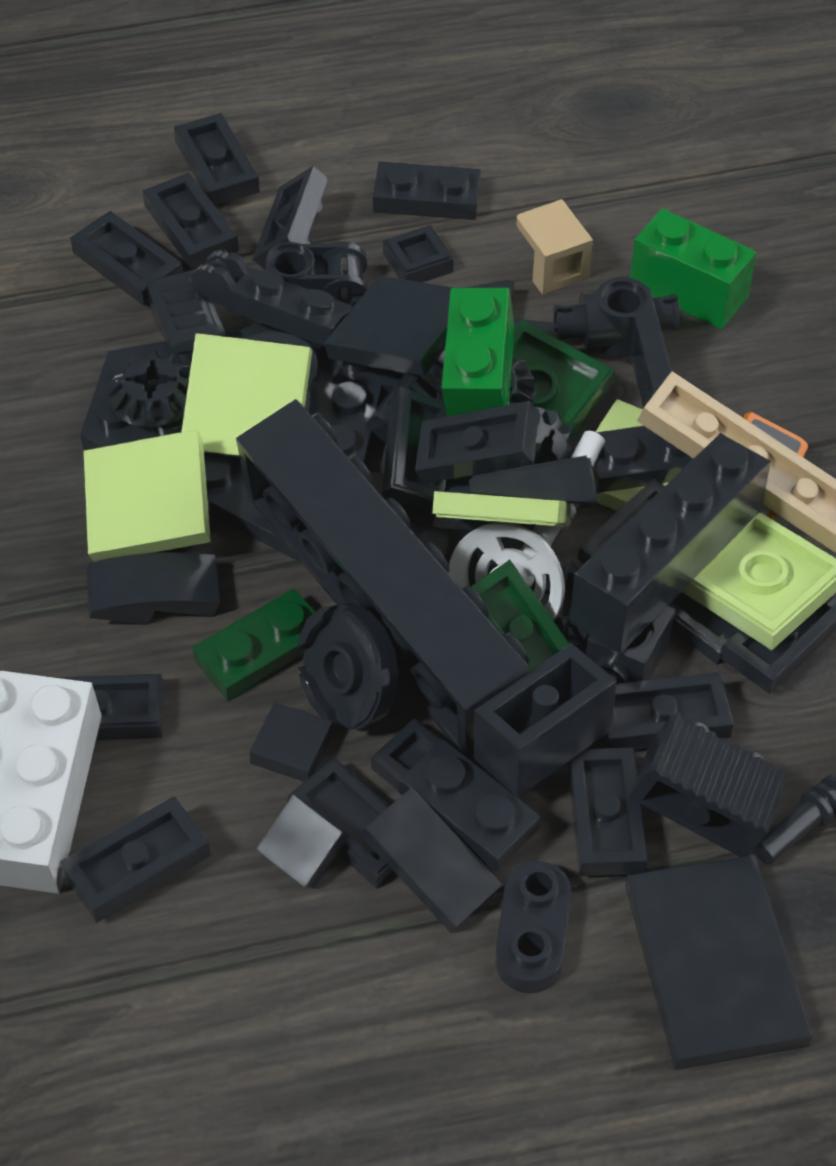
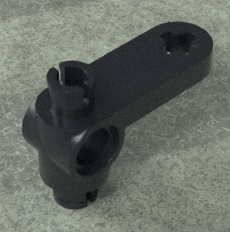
[553,277,681,409]

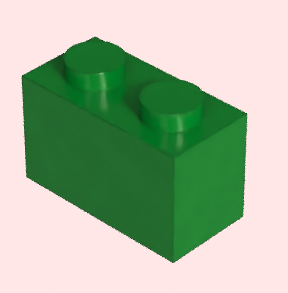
[630,208,757,330]
[442,288,515,416]

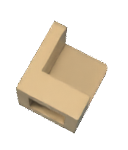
[516,199,593,295]

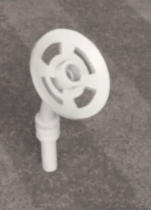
[448,431,605,621]

